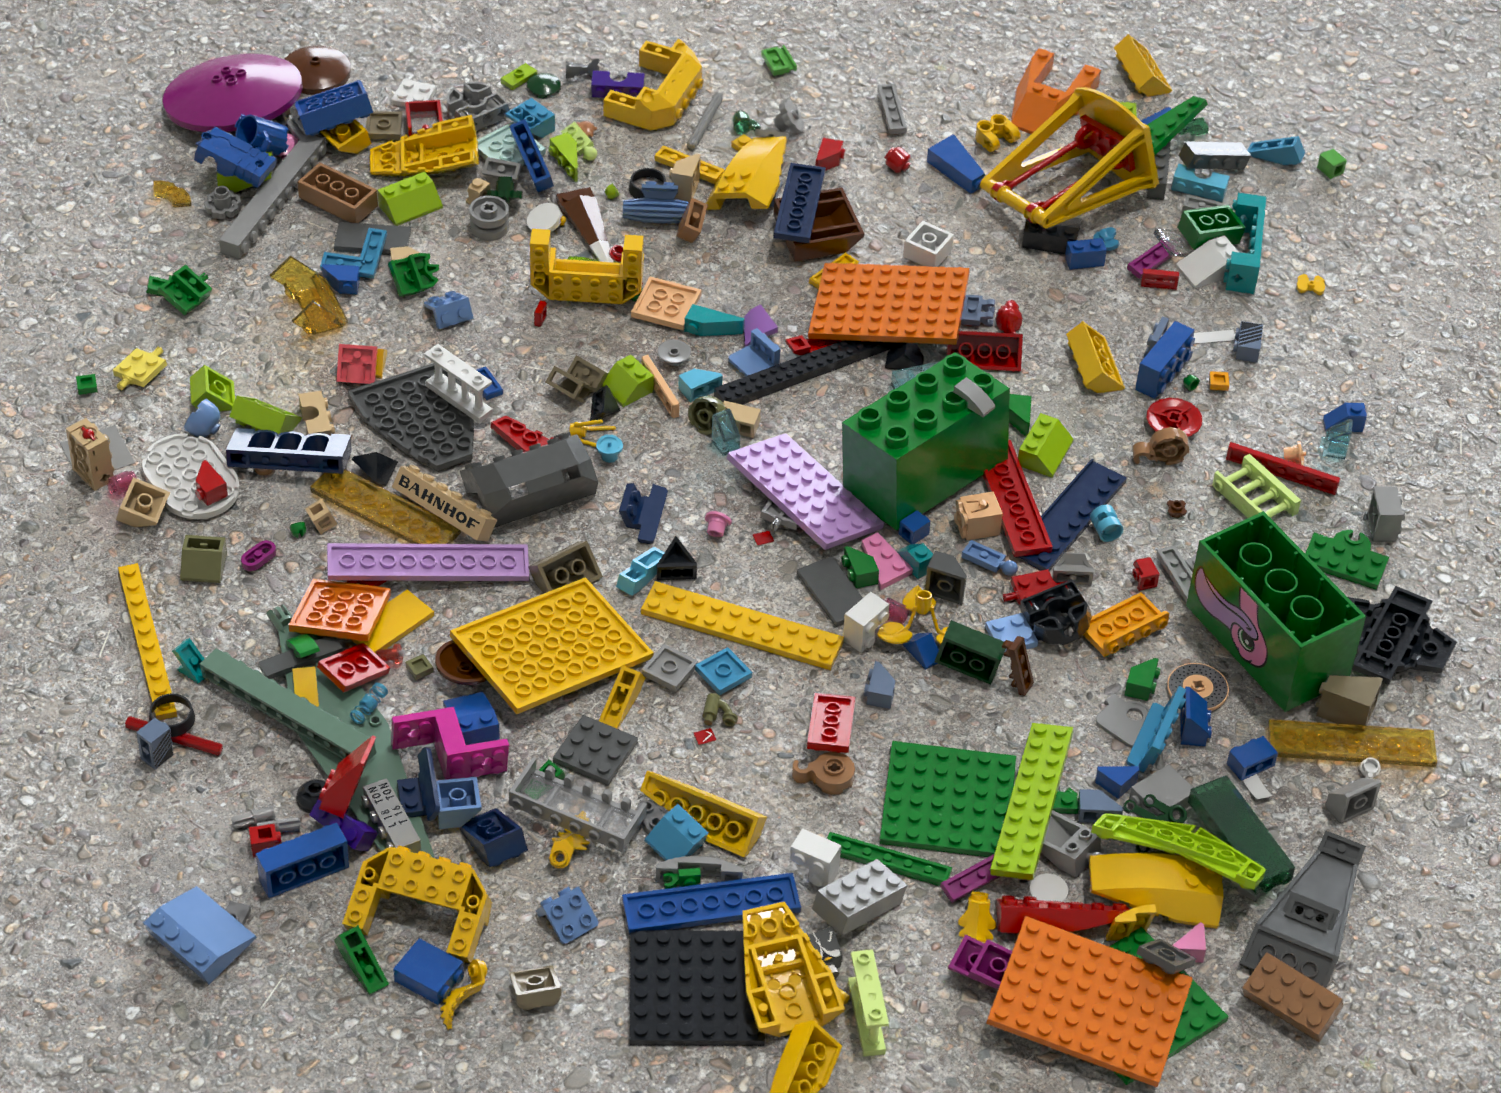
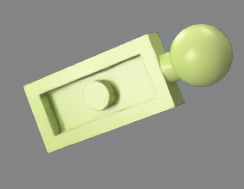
[561,122,597,161]

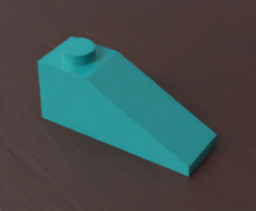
[684,304,745,336]

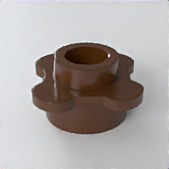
[1167,500,1187,518]

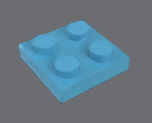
[695,647,752,696]

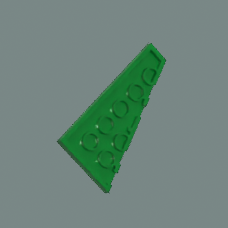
[1147,96,1208,156]

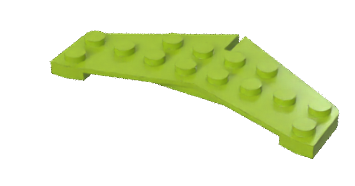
[1091,813,1265,890]

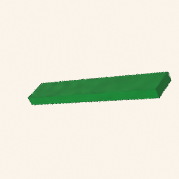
[827,832,952,886]

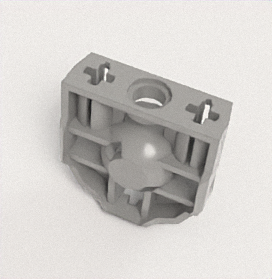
[446,82,510,131]

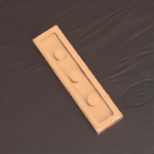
[641,355,679,419]

